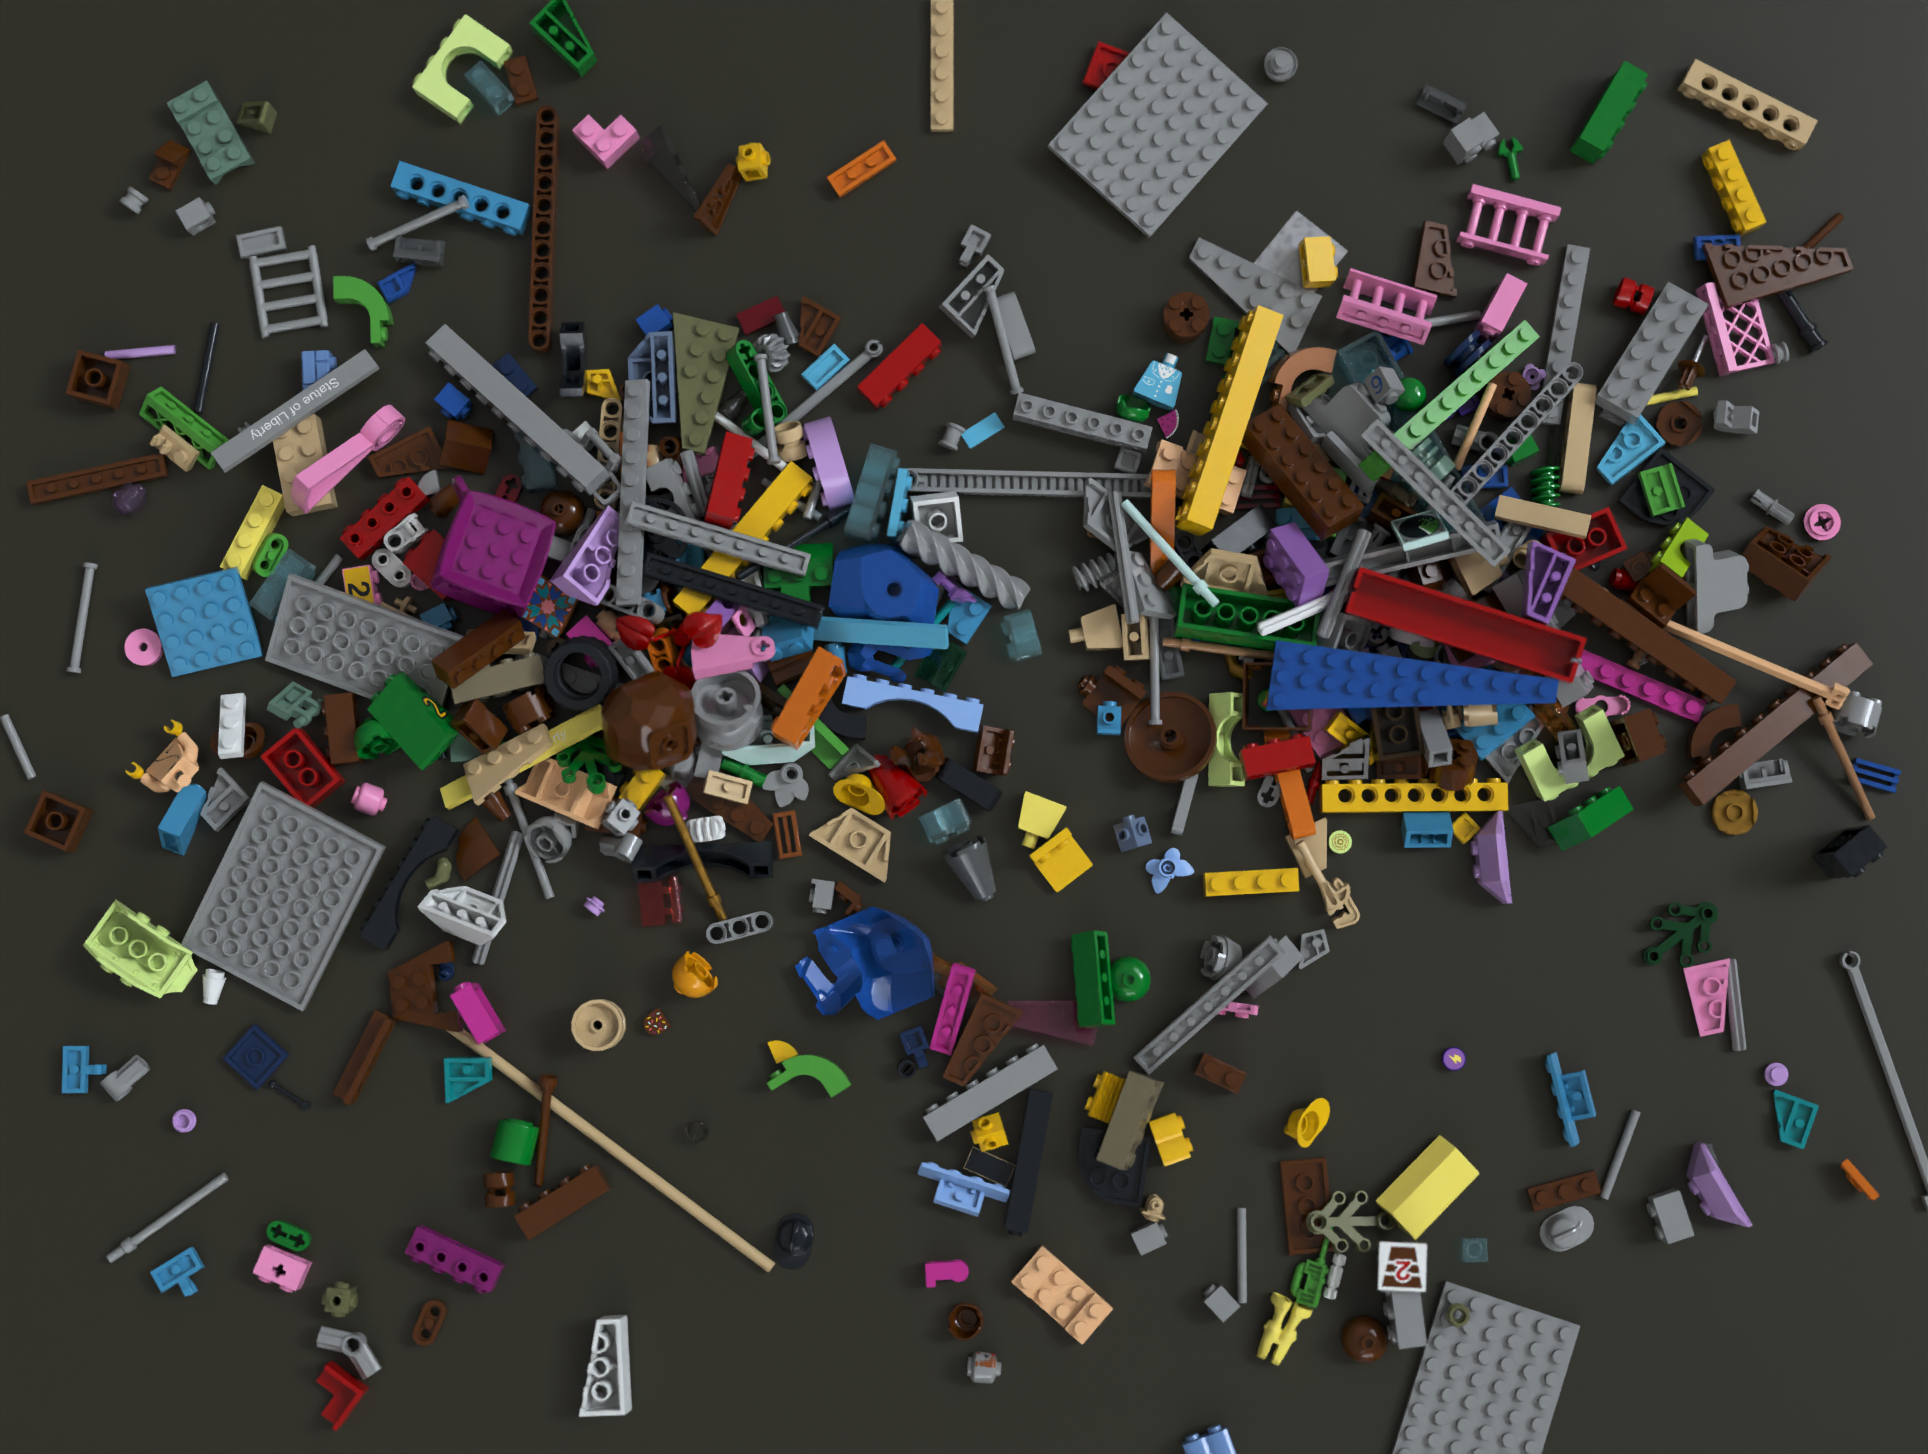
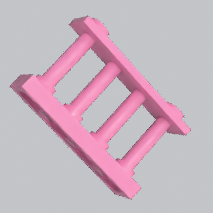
[1455,184,1561,266]
[1336,268,1438,345]

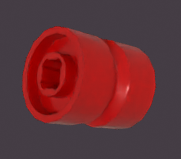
[1612,277,1654,315]

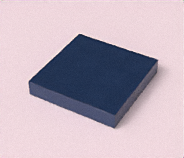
[222,1024,290,1090]

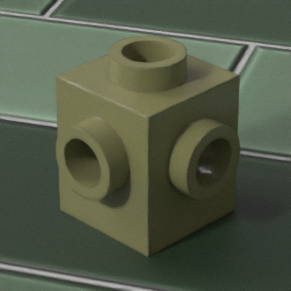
[322,1282,358,1317]

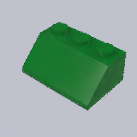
[763,543,834,591]

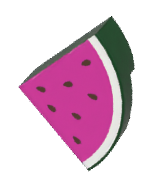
[1156,409,1179,441]

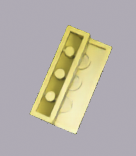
[1376,1135,1479,1240]

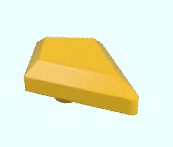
[586,369,621,402]

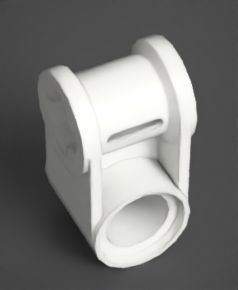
[384,513,429,554]

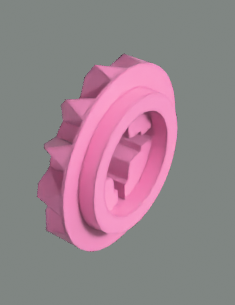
[1802,504,1841,541]

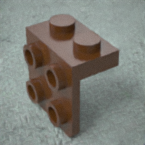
[1082,665,1147,727]

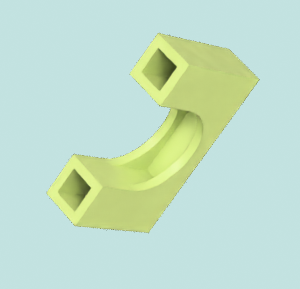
[412,14,513,124]
[1514,704,1625,801]

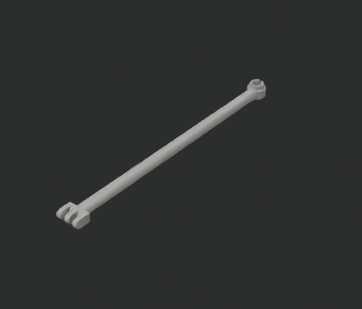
[691,340,883,503]
[1839,951,1928,1212]

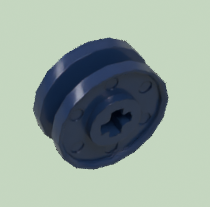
[1443,329,1492,377]

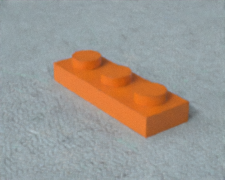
[827,140,896,198]

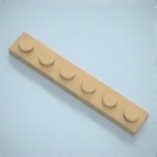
[931,0,953,132]

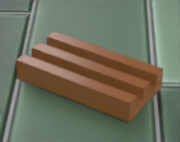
[772,810,802,859]

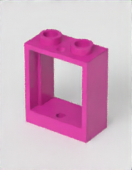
[450,982,506,1044]

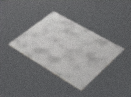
[1254,211,1348,293]

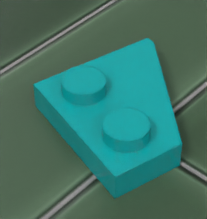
[444,1057,493,1103]
[1773,1089,1819,1150]

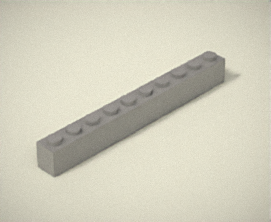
[425,324,609,495]

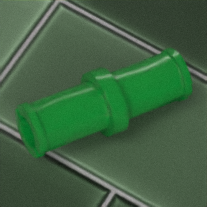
[720,756,767,788]

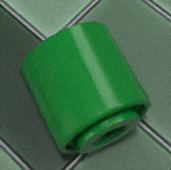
[490,1117,539,1165]

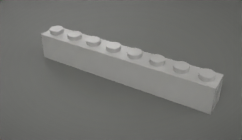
[1323,520,1502,587]

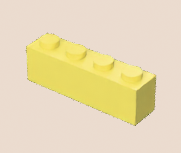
[220,485,285,580]

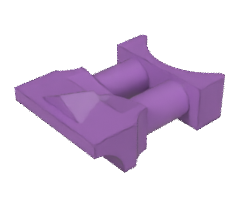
[932,570,977,603]

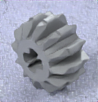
[753,333,791,373]

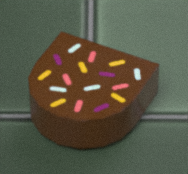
[644,1007,672,1035]

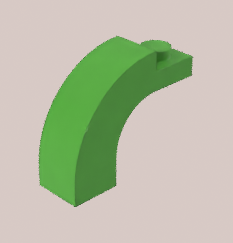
[333,276,393,348]
[767,1054,852,1098]

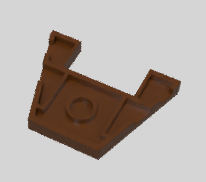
[388,941,463,1032]

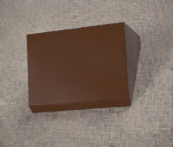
[439,420,493,475]

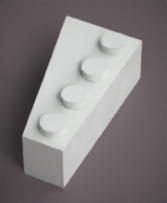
[579,1315,632,1417]

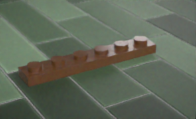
[26,453,169,505]

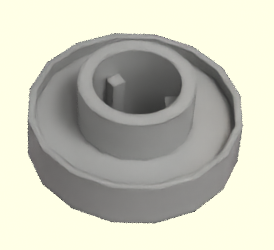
[1264,47,1298,82]

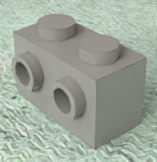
[1555,729,1589,784]
[1646,1188,1695,1244]

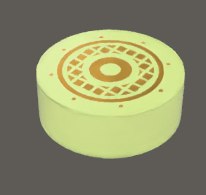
[1328,830,1352,854]

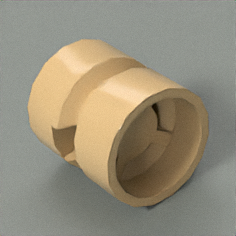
[774,421,808,462]

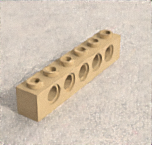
[1678,59,1818,151]

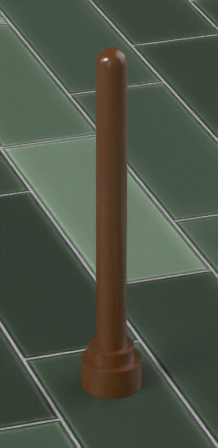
[534,1075,558,1187]

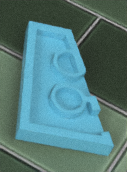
[1596,415,1666,486]

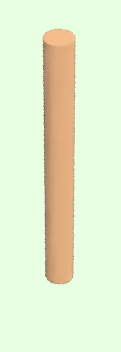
[1454,382,1497,471]

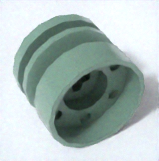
[1393,437,1456,500]

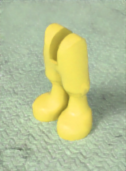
[1256,1292,1313,1366]

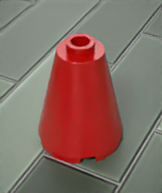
[868,754,928,820]

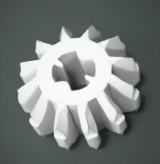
[686,815,726,843]

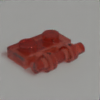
[638,876,684,927]

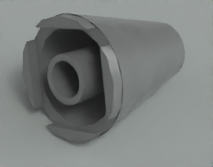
[942,835,996,902]

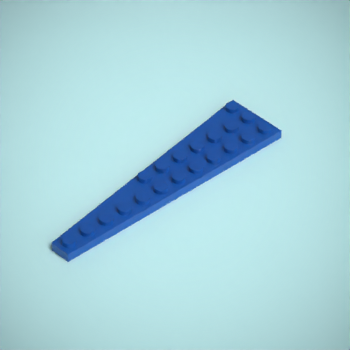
[1266,640,1559,710]

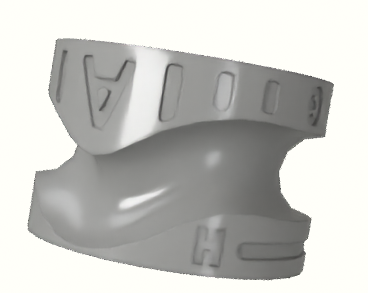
[691,670,764,751]

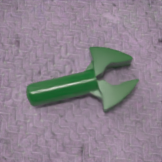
[1497,137,1523,181]

